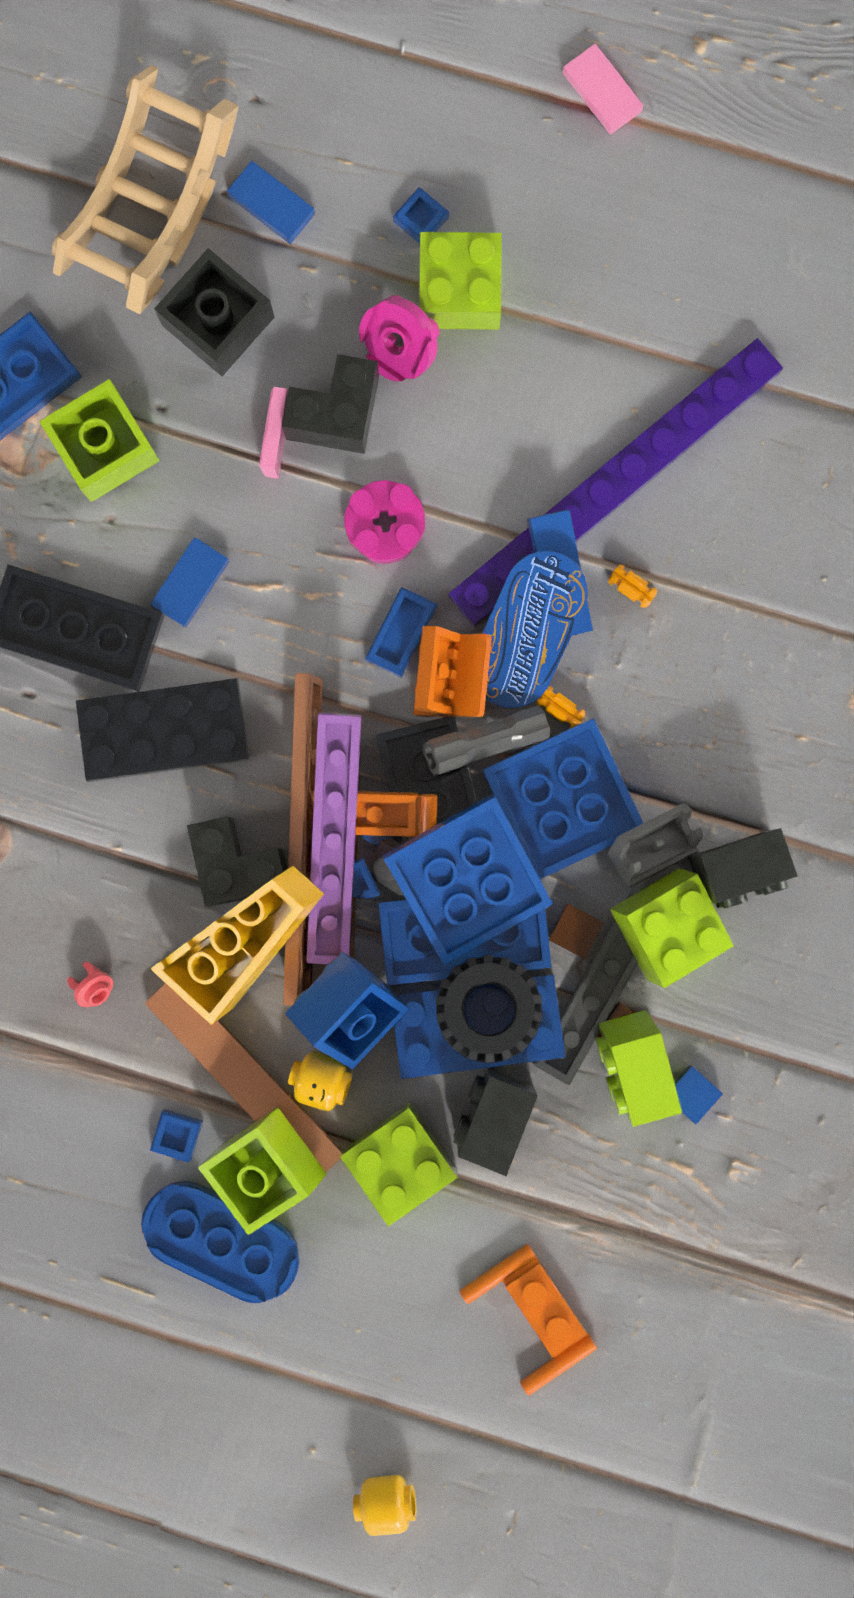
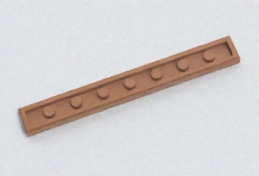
[283,673,323,1006]

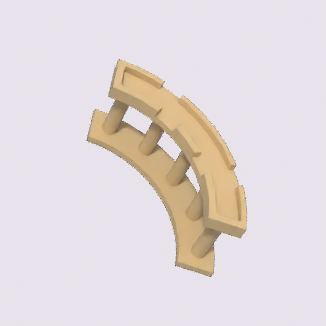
[52,65,239,314]

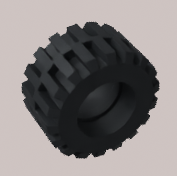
[436,955,543,1063]

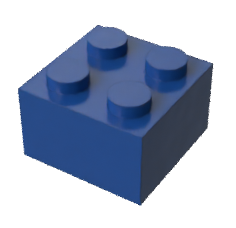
[285,952,409,1069]

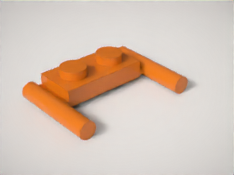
[313,791,437,837]
[459,1243,598,1396]

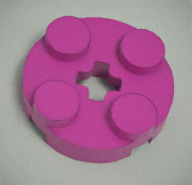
[359,295,440,382]
[344,480,425,564]

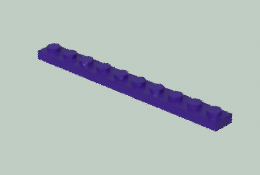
[448,338,783,627]

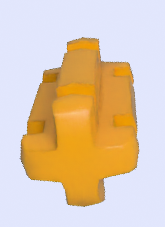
[608,564,657,608]
[536,686,586,729]

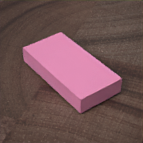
[563,44,643,135]
[259,387,288,479]

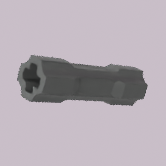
[423,706,550,776]

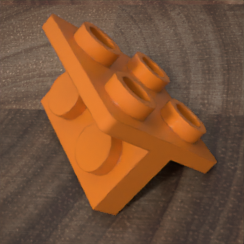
[414,626,492,717]

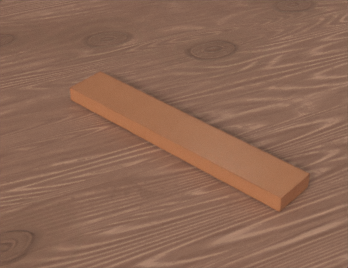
[144,983,342,1172]

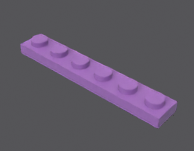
[307,713,362,964]

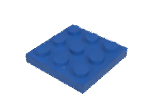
[482,718,644,879]
[382,794,553,965]

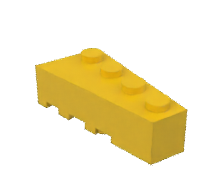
[151,866,324,1025]

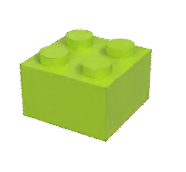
[419,232,502,330]
[39,379,160,502]
[610,868,734,988]
[595,1010,682,1127]
[340,1102,458,1227]
[198,1107,327,1235]

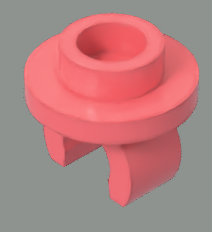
[67,961,113,1007]

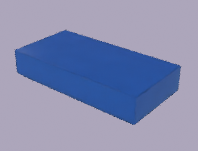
[227,161,315,245]
[150,537,230,628]
[365,587,438,678]

